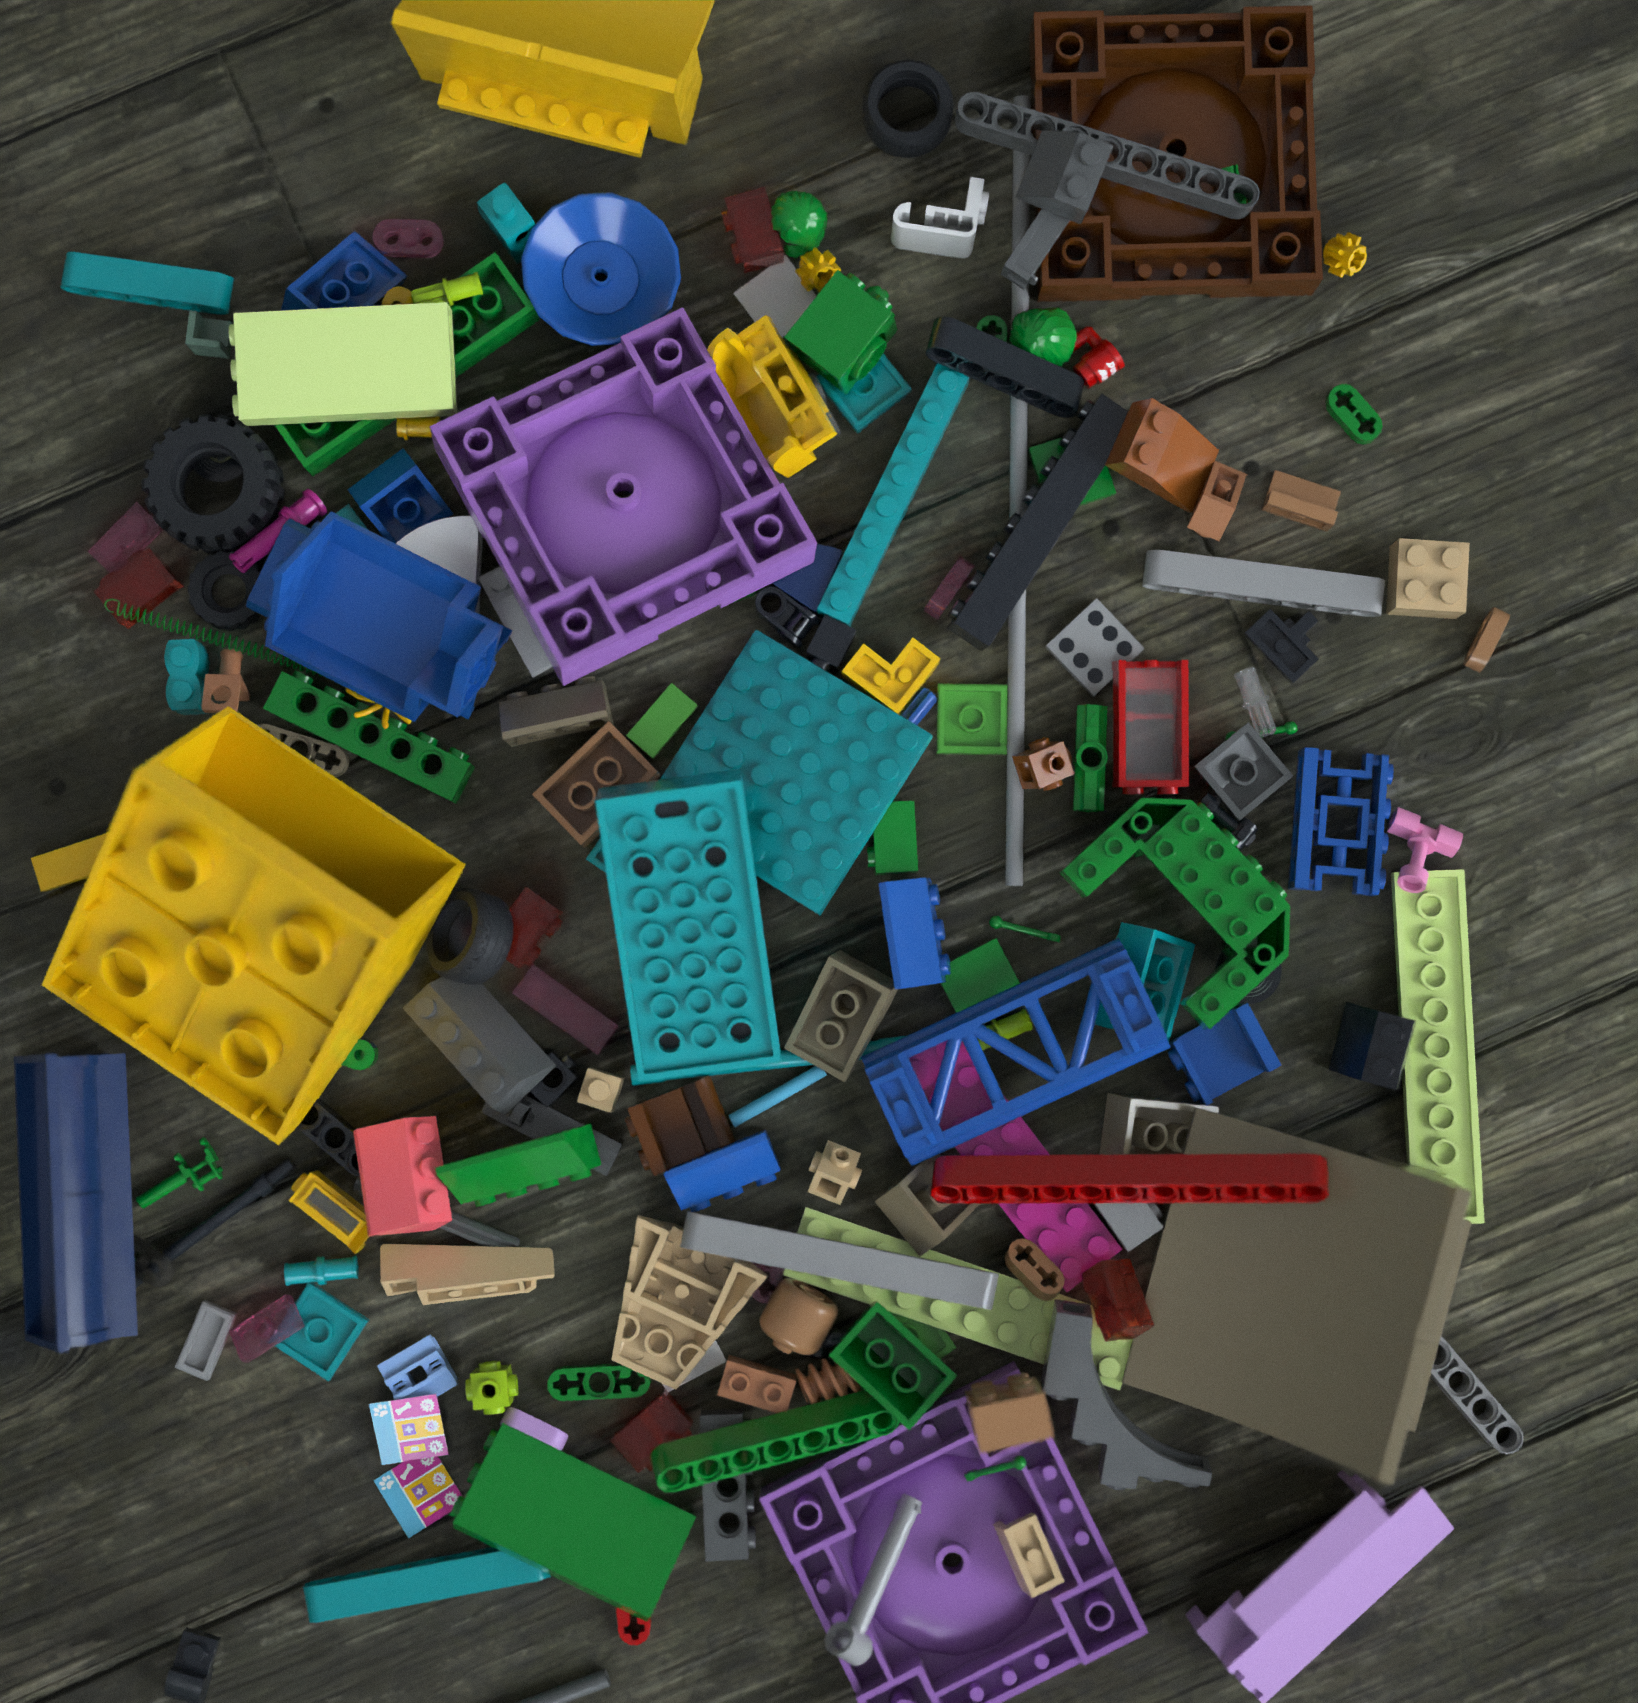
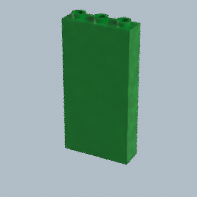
[450,1423,696,1622]

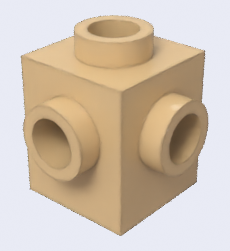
[808,1140,862,1205]

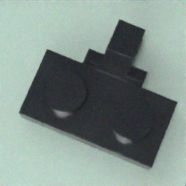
[1244,609,1319,684]

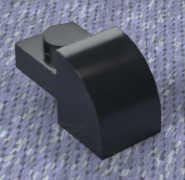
[164,1627,221,1703]

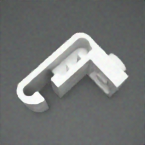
[891,177,989,258]

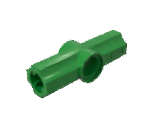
[1073,704,1108,812]

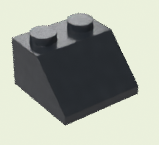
[1329,1002,1417,1090]

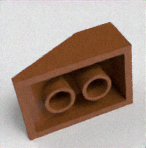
[1105,398,1219,513]

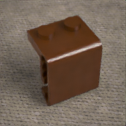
[625,1076,736,1176]

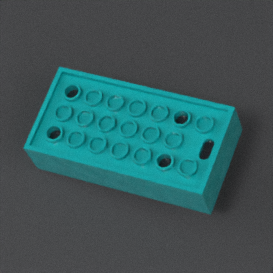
[595,769,782,1082]

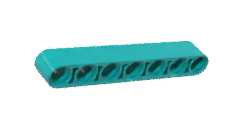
[303,1547,551,1623]

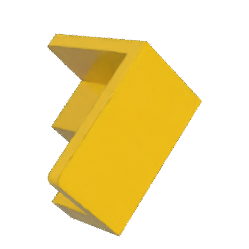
[842,638,941,714]

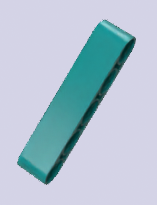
[61,252,234,315]

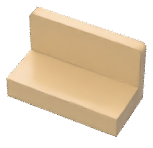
[993,1512,1064,1598]

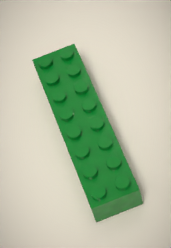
[275,252,540,476]

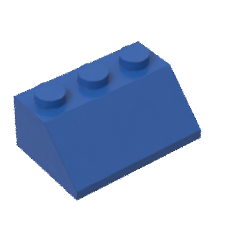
[878,877,951,990]
[664,1129,781,1212]

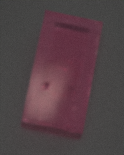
[229,1294,305,1363]

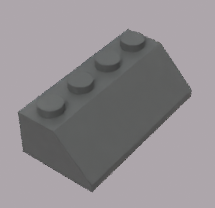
[403,977,557,1115]

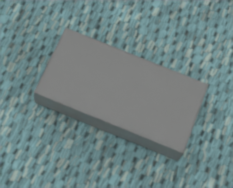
[174,1300,238,1381]

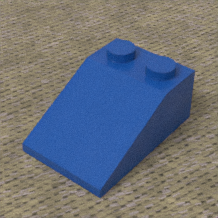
[281,231,407,311]

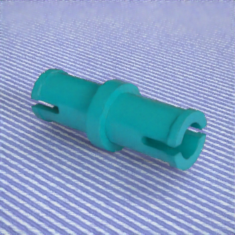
[284,1256,359,1286]

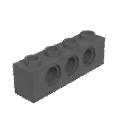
[700,1408,756,1561]

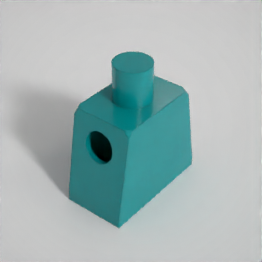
[477,182,535,264]

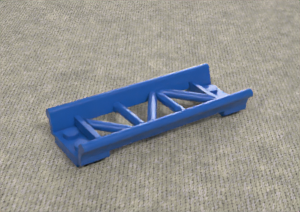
[861,938,1171,1166]

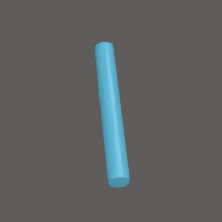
[728,1066,827,1127]

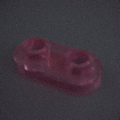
[373,219,444,258]

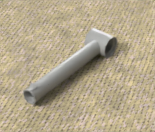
[825,1494,922,1666]

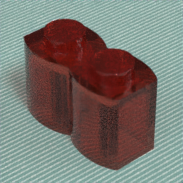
[610,1389,694,1473]

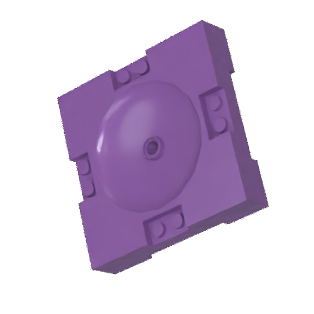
[430,307,817,686]
[759,1361,1149,1703]

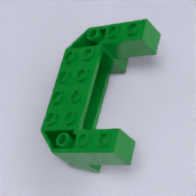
[1059,798,1290,1029]

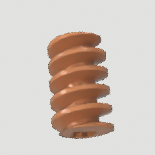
[795,1358,861,1404]

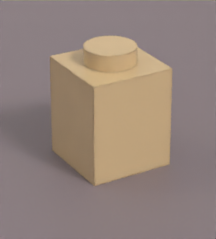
[577,1067,625,1113]

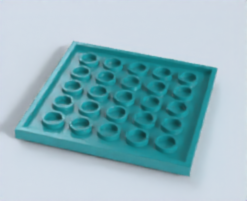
[660,630,933,916]

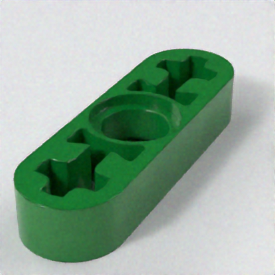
[547,1363,651,1401]

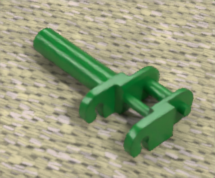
[136,1137,223,1209]

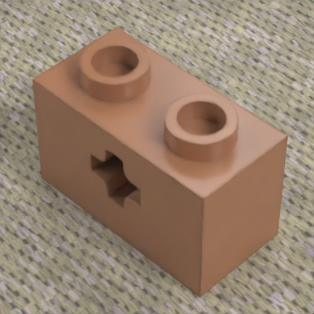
[717,1355,797,1413]

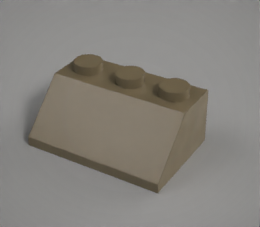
[499,676,614,747]

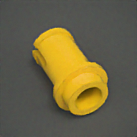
[397,416,441,441]

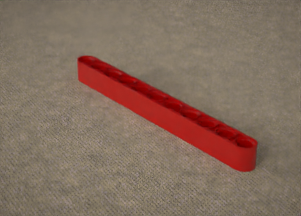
[931,1153,1329,1203]

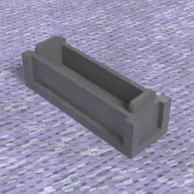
[1001,209,1070,290]

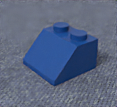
[348,448,453,544]

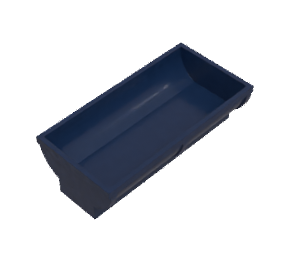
[14,1053,138,1352]

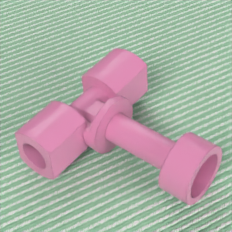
[1387,807,1463,893]

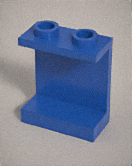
[1167,1003,1282,1106]

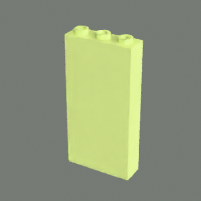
[229,302,457,426]

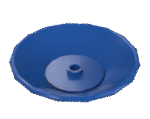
[521,192,681,346]

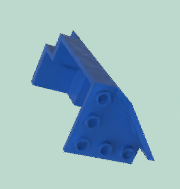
[246,512,513,722]

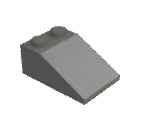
[479,566,553,677]

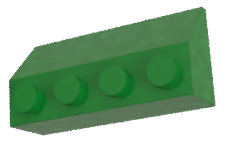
[435,1124,602,1207]

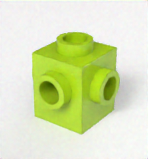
[465,1361,519,1415]

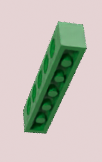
[263,670,475,804]

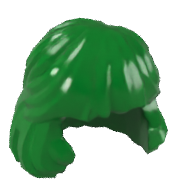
[771,191,828,259]
[1009,307,1077,367]

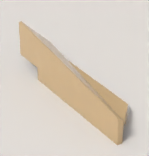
[380,1244,555,1305]

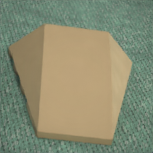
[611,1215,768,1390]

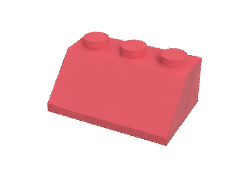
[353,1116,452,1236]

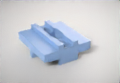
[377,1334,459,1400]

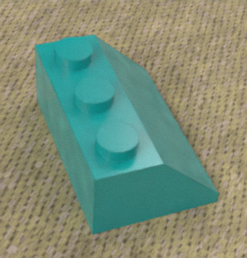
[1095,922,1196,1043]

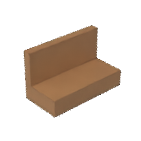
[1262,470,1341,532]

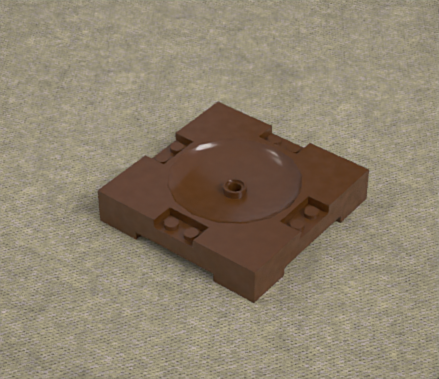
[1029,5,1323,302]

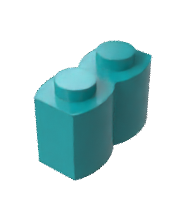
[164,639,210,715]

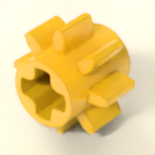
[1323,232,1367,278]
[795,247,841,292]

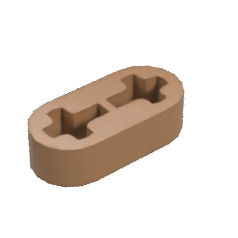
[1463,607,1510,673]
[1004,1239,1065,1301]

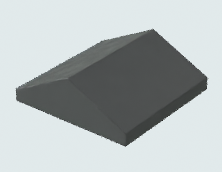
[1194,722,1293,821]

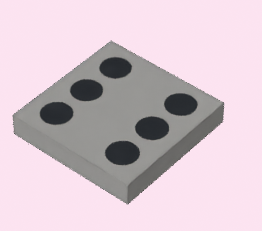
[1045,598,1145,697]

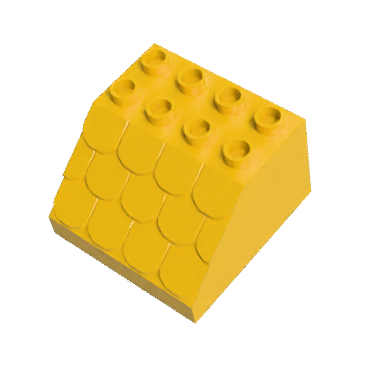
[42,706,466,1145]

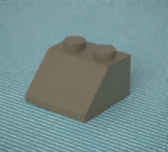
[875,1154,980,1256]

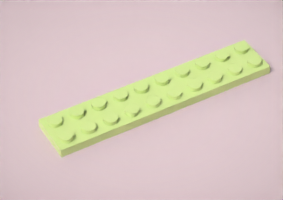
[1391,869,1485,1224]
[783,1207,1137,1390]

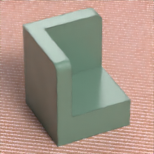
[185,310,233,359]

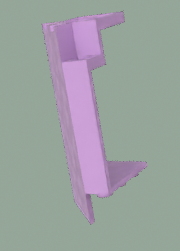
[1185,1470,1454,1703]

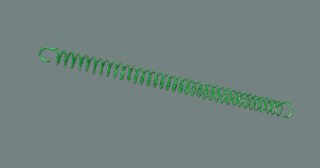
[104,599,328,679]

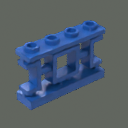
[1288,747,1394,896]

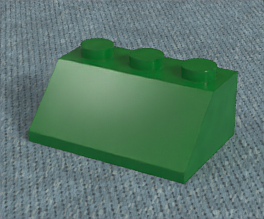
[828,1301,957,1431]

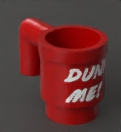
[1073,326,1125,389]

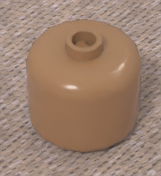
[759,1278,839,1355]

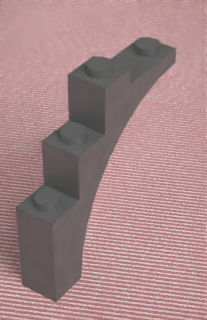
[1041,1299,1212,1490]

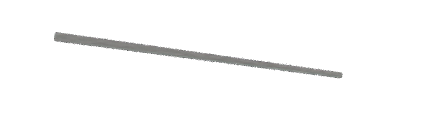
[1005,95,1031,886]

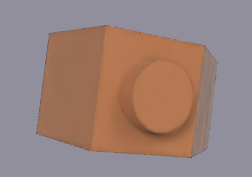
[1187,461,1247,541]

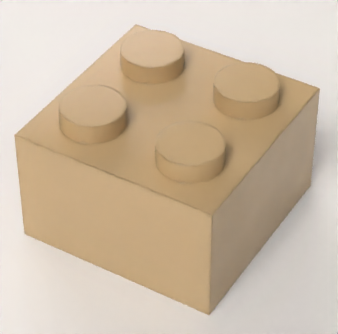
[1386,538,1470,619]

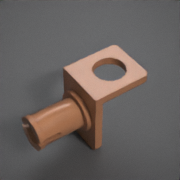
[201,649,250,713]

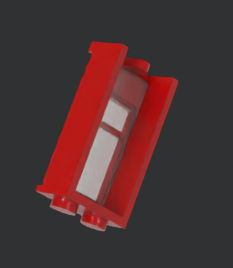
[1112,660,1189,794]

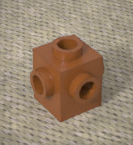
[1012,737,1074,791]

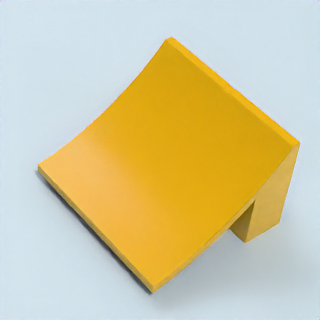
[391,0,715,158]

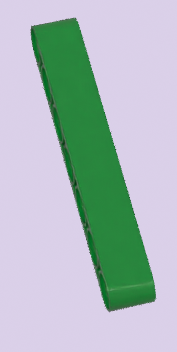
[650,1390,899,1493]

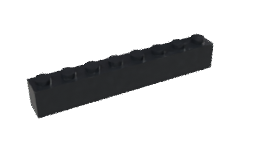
[947,394,1128,651]

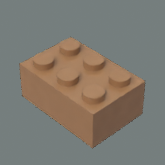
[532,721,661,848]
[964,1373,1054,1453]

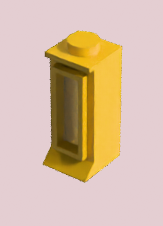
[288,1170,369,1254]

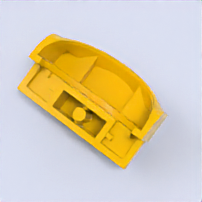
[707,315,837,478]

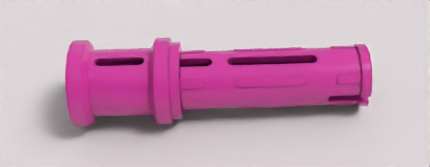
[229,488,327,573]

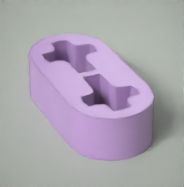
[500,1407,569,1451]

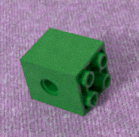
[785,270,898,395]

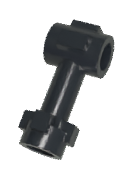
[1197,792,1259,851]

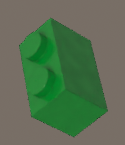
[867,801,918,875]

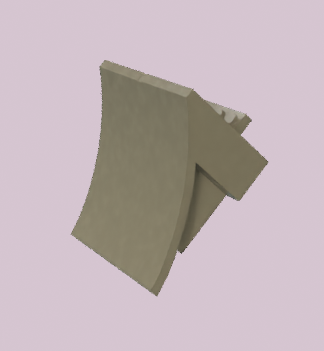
[1122,1107,1472,1485]

